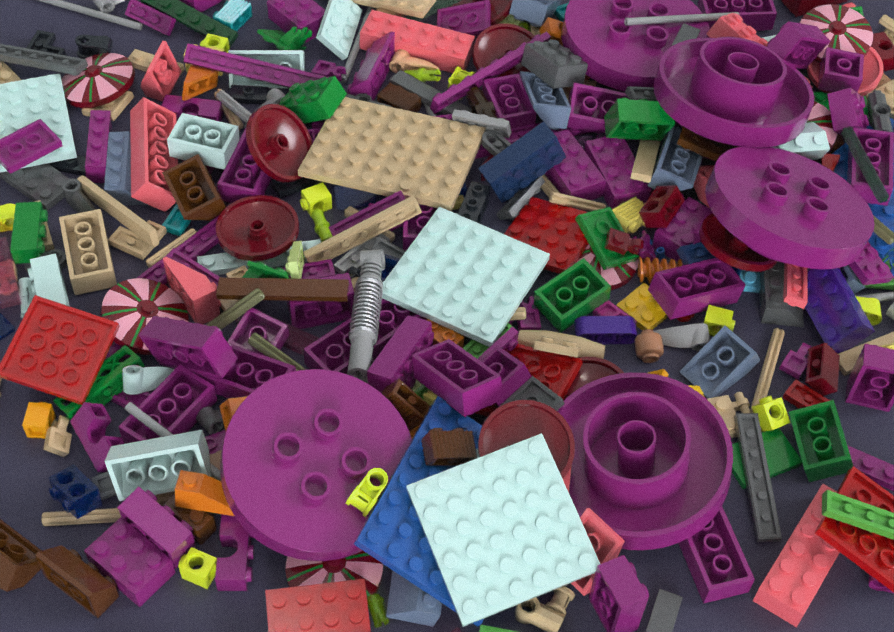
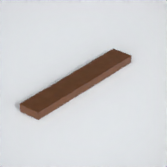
[216,277,349,302]

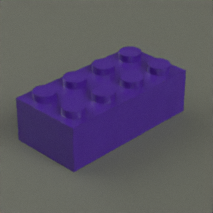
[805,268,875,354]

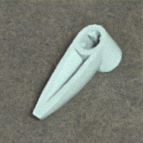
[122,365,175,395]

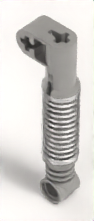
[347,249,385,384]

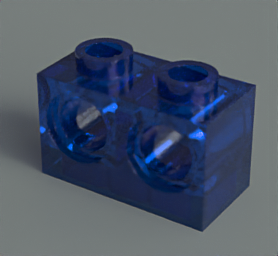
[49,464,102,519]

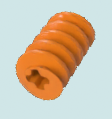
[638,257,682,284]

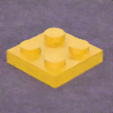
[616,283,668,331]

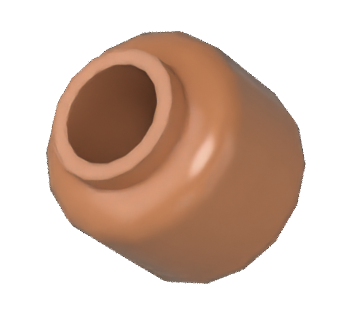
[634,329,664,363]

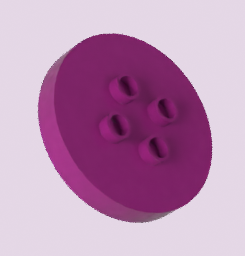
[561,0,710,91]
[654,37,814,148]
[705,146,875,269]
[220,369,412,561]
[557,373,733,550]

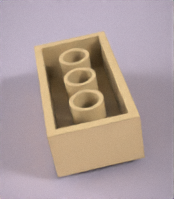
[59,209,117,295]

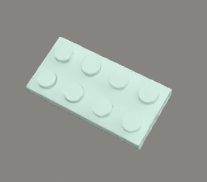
[316,0,362,61]

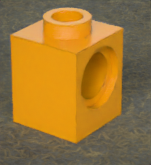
[22,402,56,439]

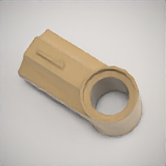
[514,597,565,632]

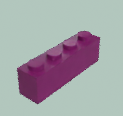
[85,110,112,183]

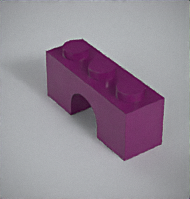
[161,94,223,122]
[70,402,125,473]
[215,514,254,591]

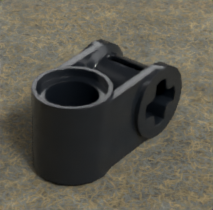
[75,34,113,59]

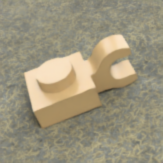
[44,415,72,457]

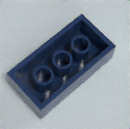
[478,121,566,203]

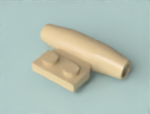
[517,330,605,359]

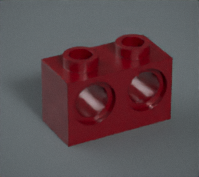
[639,185,685,228]

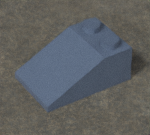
[509,0,562,27]
[680,326,760,398]

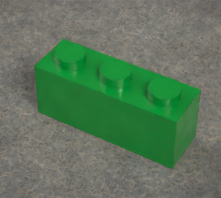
[10,201,48,264]

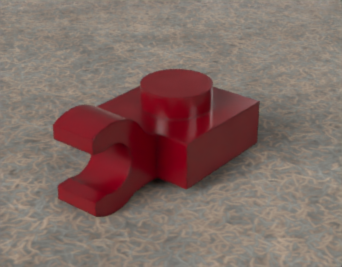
[605,228,644,255]

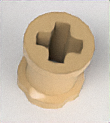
[546,586,575,616]

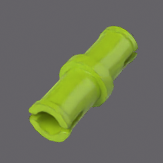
[404,68,441,83]
[311,209,333,242]

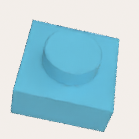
[738,270,761,293]

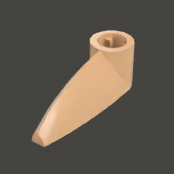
[389,49,440,73]

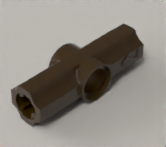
[466,87,498,119]

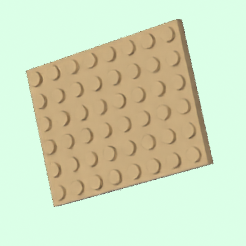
[298,97,486,211]

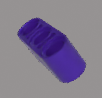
[574,316,637,345]

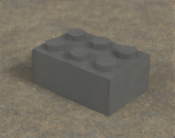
[521,40,588,89]

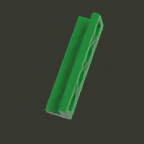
[53,345,145,421]

